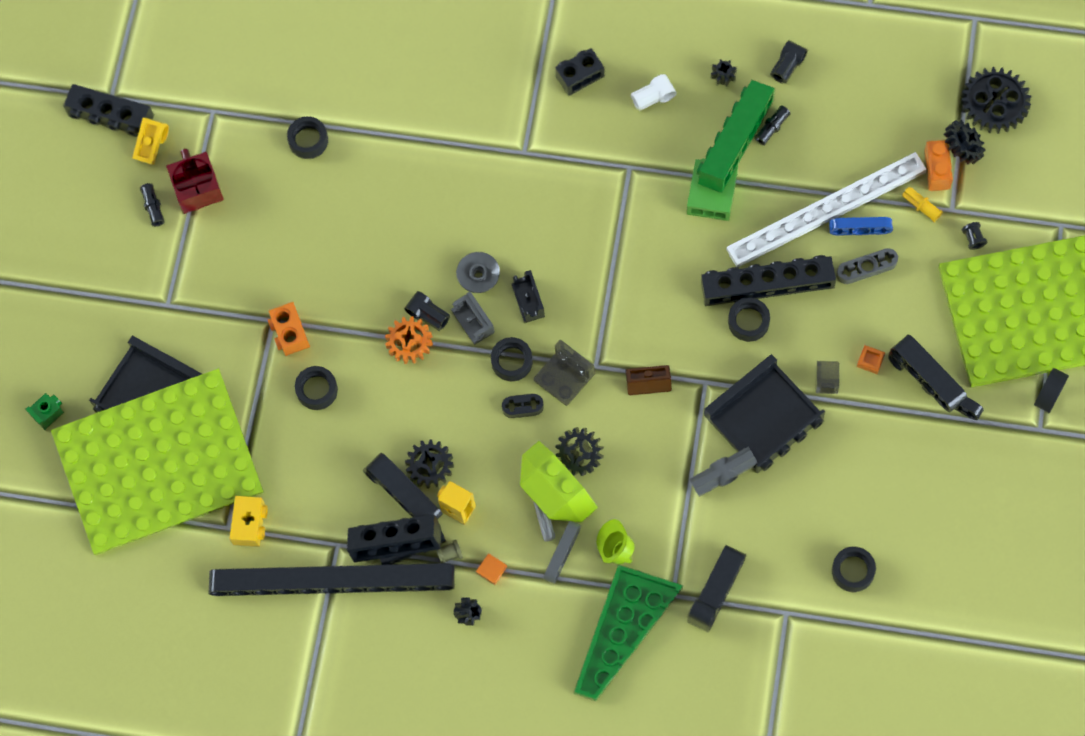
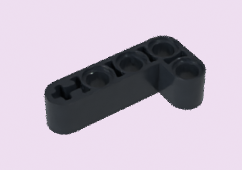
[888,334,967,412]
[363,453,443,520]
[687,545,747,633]

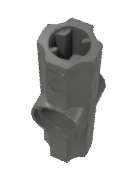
[689,447,758,497]

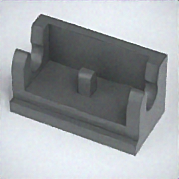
[451,291,495,345]

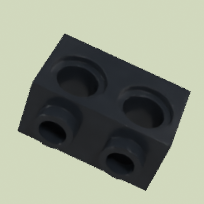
[555,48,605,96]

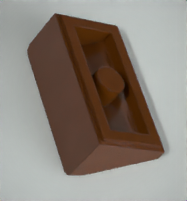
[625,365,672,395]

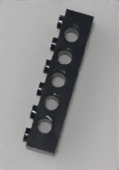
[701,255,836,306]

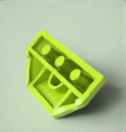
[520,441,598,523]

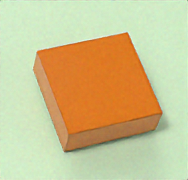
[857,345,886,374]
[476,553,507,585]

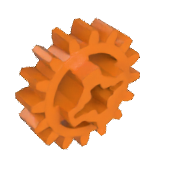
[385,316,433,364]

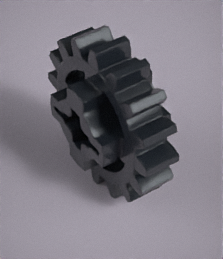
[944,120,986,165]
[555,427,604,476]
[405,439,454,489]

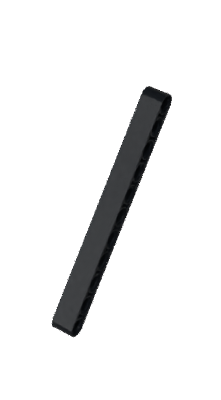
[209,563,455,596]

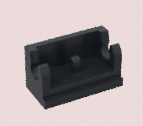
[511,270,545,323]

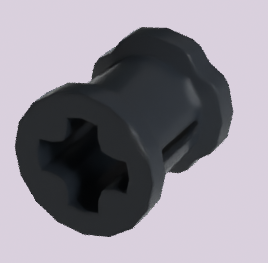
[961,222,988,250]

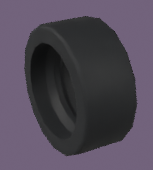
[287,116,328,159]
[728,297,770,342]
[490,337,533,382]
[294,366,338,410]
[1034,368,1069,413]
[832,546,876,592]

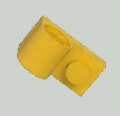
[132,118,169,164]

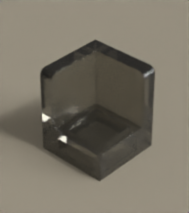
[815,361,839,394]

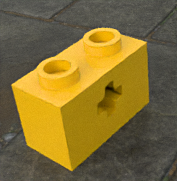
[437,481,476,525]
[230,496,268,547]

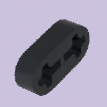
[502,394,544,418]

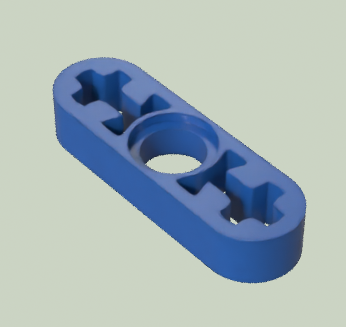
[829,217,893,236]

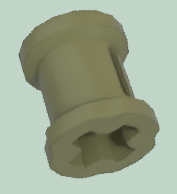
[436,539,463,563]

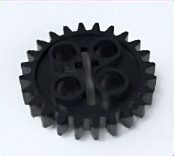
[960,67,1031,134]

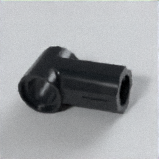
[770,40,808,83]
[404,291,450,331]

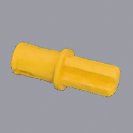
[902,187,943,222]

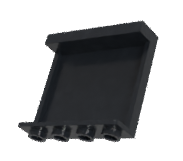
[89,335,202,413]
[704,354,825,473]

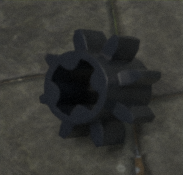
[711,59,737,87]
[454,597,482,626]

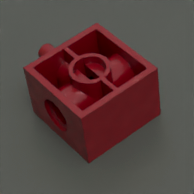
[166,149,224,214]

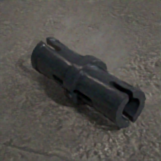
[754,105,791,146]
[140,183,165,227]

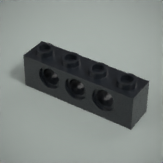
[63,84,154,137]
[347,514,441,563]

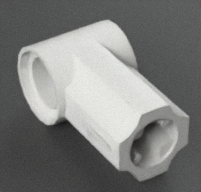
[631,74,676,111]

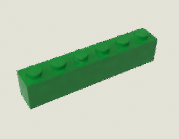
[697,80,775,193]

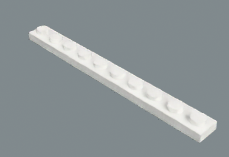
[726,152,927,267]

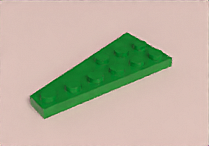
[574,564,683,701]

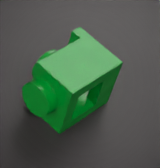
[25,393,64,430]

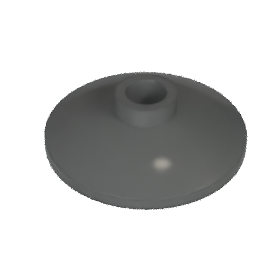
[456,252,500,293]

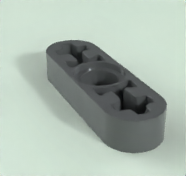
[837,248,898,284]
[544,521,581,584]

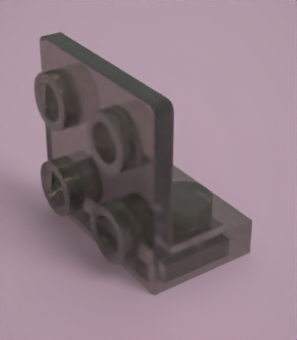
[534,339,595,406]

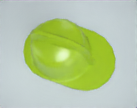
[596,519,635,565]

